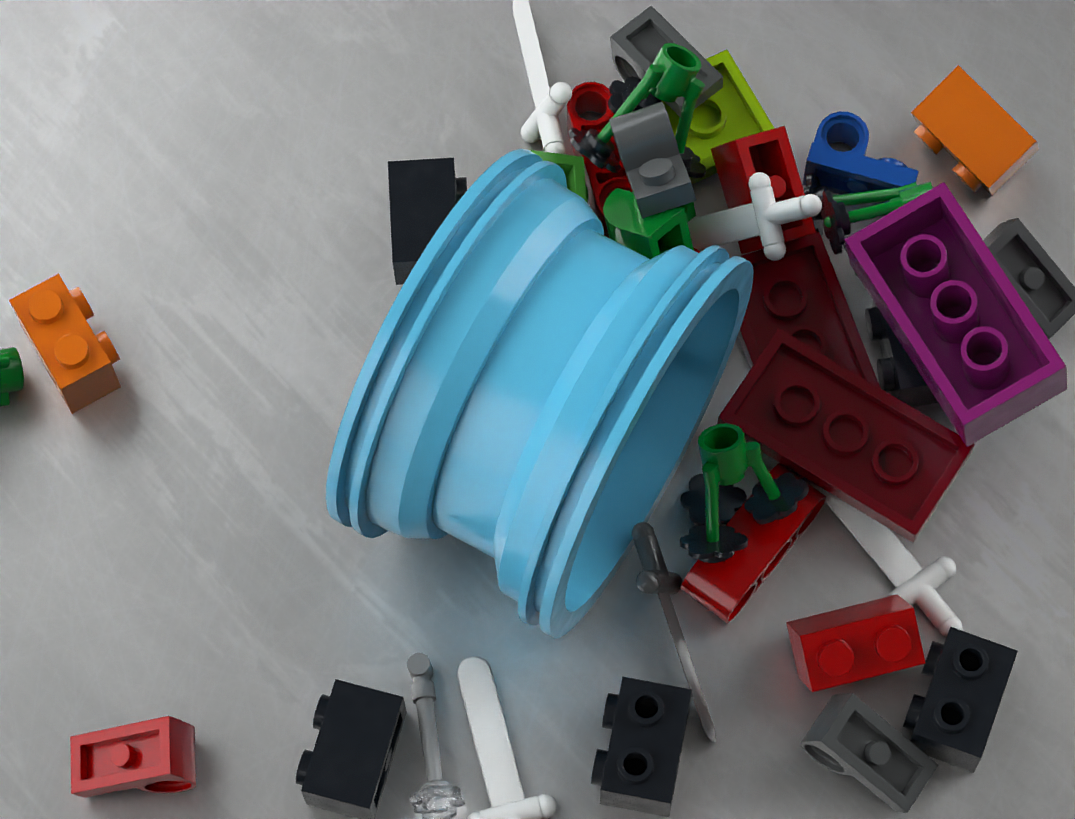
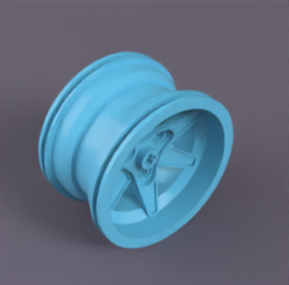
[326,149,754,638]

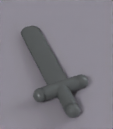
[632,522,716,742]

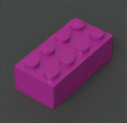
[844,182,1067,447]

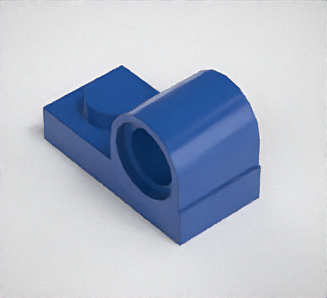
[802,111,919,205]

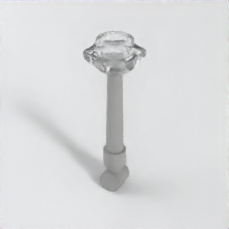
[407,653,465,819]

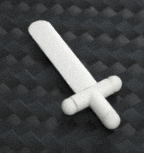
[513,0,572,155]
[688,172,822,261]
[809,481,962,637]
[457,656,557,819]

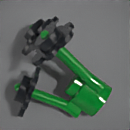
[680,423,809,563]

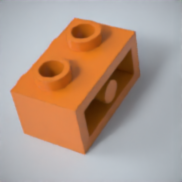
[911,65,1039,196]
[9,273,121,414]

